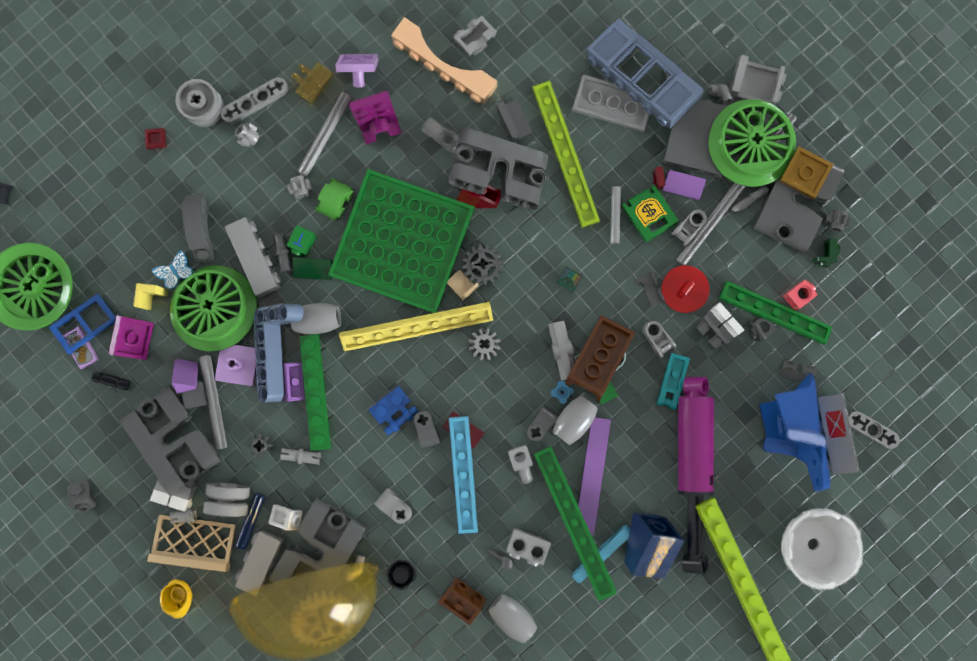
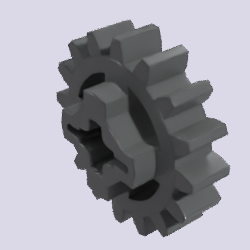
[462,244,504,286]

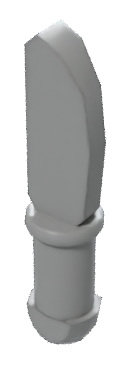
[730,186,769,212]

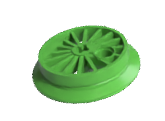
[708,99,796,187]
[0,243,73,331]
[170,265,257,351]

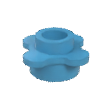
[551,381,574,404]

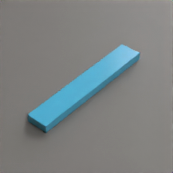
[449,416,478,534]

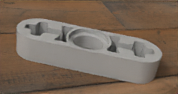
[848,411,900,449]

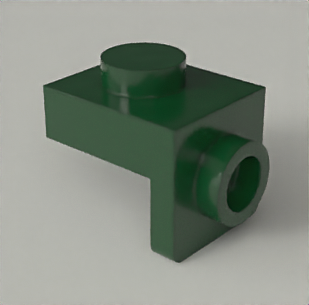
[812,238,840,267]

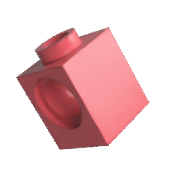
[782,280,818,310]

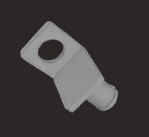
[508,445,533,484]

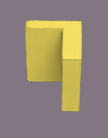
[134,283,169,310]

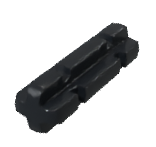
[91,372,130,390]

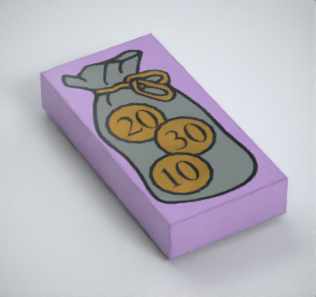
[63,327,99,369]

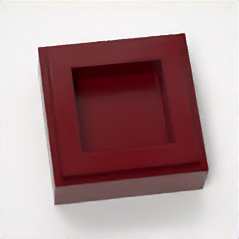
[144,128,166,150]
[652,166,665,190]

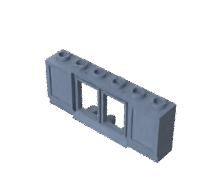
[587,18,703,129]

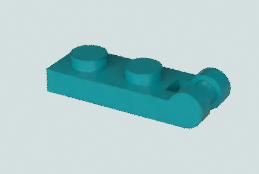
[656,353,690,410]

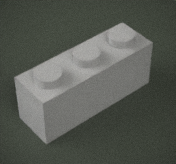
[235,529,284,596]

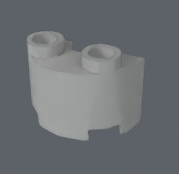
[453,16,497,56]

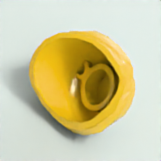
[160,579,192,619]

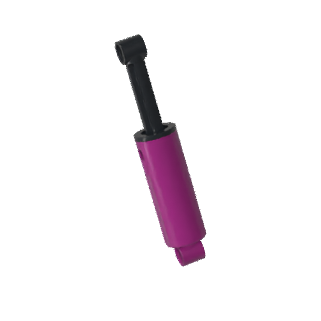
[678,377,714,575]

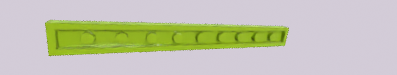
[695,497,791,661]

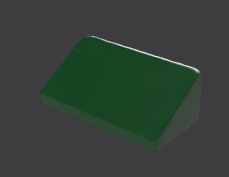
[293,257,333,280]

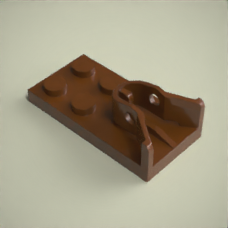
[565,315,636,402]

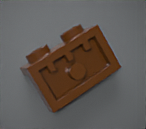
[438,577,486,625]

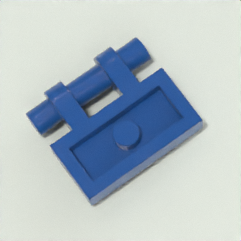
[368,386,419,435]

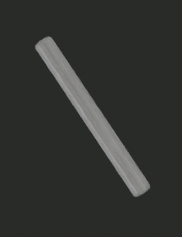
[298,92,351,177]
[200,355,227,450]

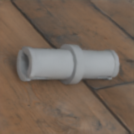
[280,448,321,465]

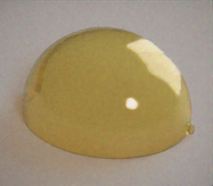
[229,563,379,661]

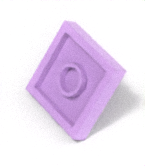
[336,54,378,87]
[215,345,256,386]

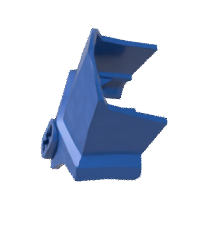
[759,374,830,492]

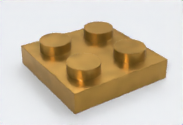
[779,147,834,200]

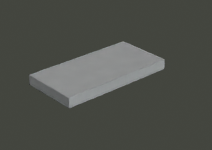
[572,74,651,132]

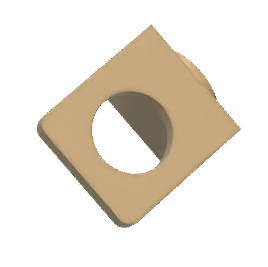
[447,270,479,301]

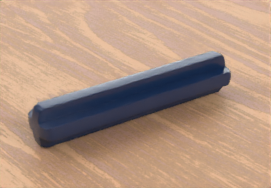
[235,493,265,550]

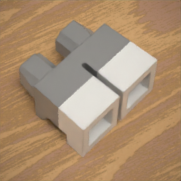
[150,474,197,512]

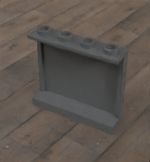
[661,99,753,183]

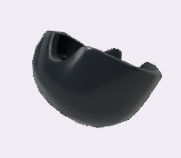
[387,560,417,590]

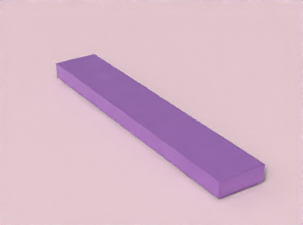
[578,417,611,535]

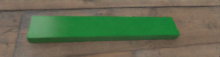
[718,281,833,345]

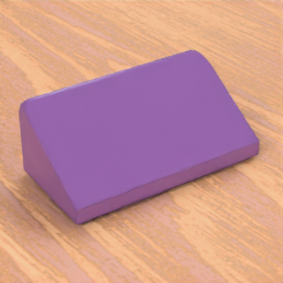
[662,170,706,200]
[172,359,199,393]
[282,362,306,402]

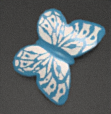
[152,250,193,289]

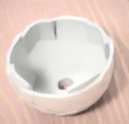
[781,509,863,589]

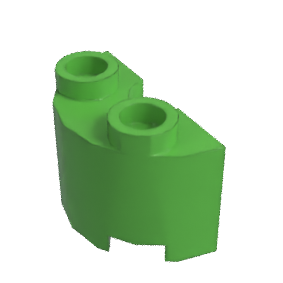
[315,178,354,221]

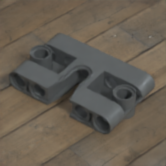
[449,128,548,210]
[752,147,845,253]
[119,386,221,496]
[268,498,367,610]

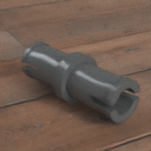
[273,233,292,273]

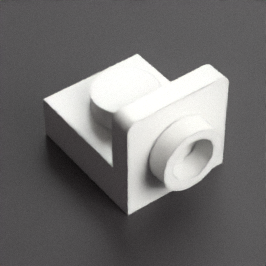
[268,505,303,530]

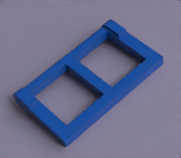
[48,294,116,355]

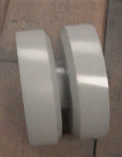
[175,79,224,127]
[203,483,250,516]

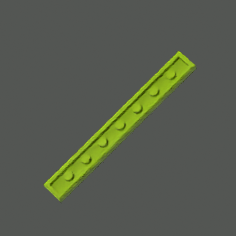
[532,81,600,228]

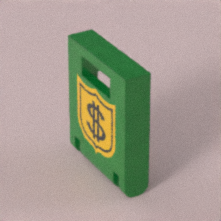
[621,185,679,243]

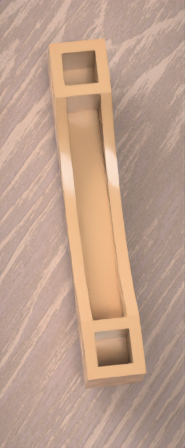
[391,17,497,104]

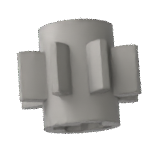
[235,123,259,147]
[287,176,312,199]

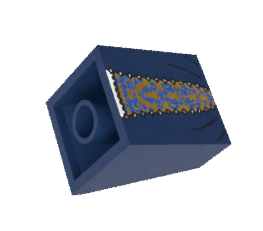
[624,512,684,579]

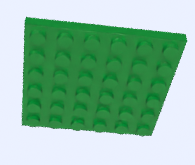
[328,169,475,313]

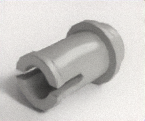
[170,508,197,524]

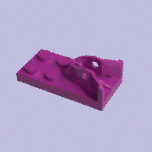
[349,91,402,145]

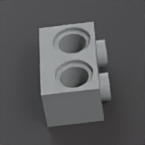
[506,527,551,566]

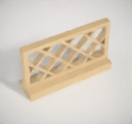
[147,515,236,572]

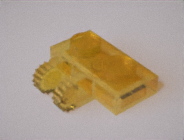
[291,62,334,105]

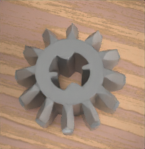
[469,328,501,361]

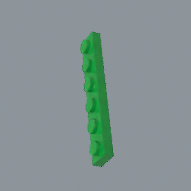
[299,334,331,451]

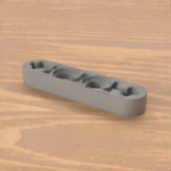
[221,77,288,124]

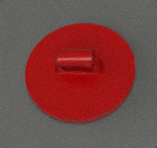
[661,265,710,313]

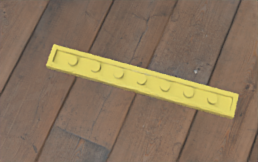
[339,302,493,351]

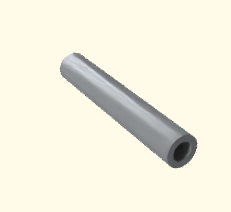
[610,186,621,244]

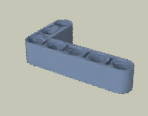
[254,304,303,403]

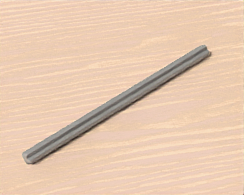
[677,113,797,265]

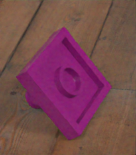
[109,316,154,360]

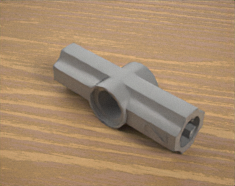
[548,321,574,381]

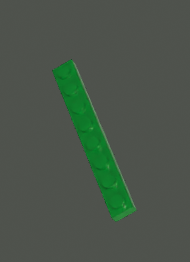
[534,446,617,601]

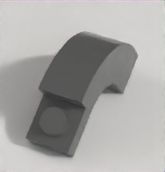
[183,193,216,263]

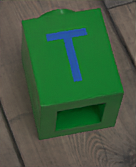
[286,225,317,257]

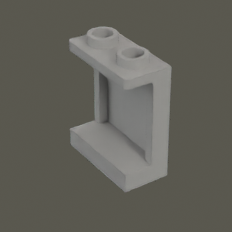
[729,55,787,105]

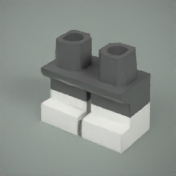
[695,303,744,349]

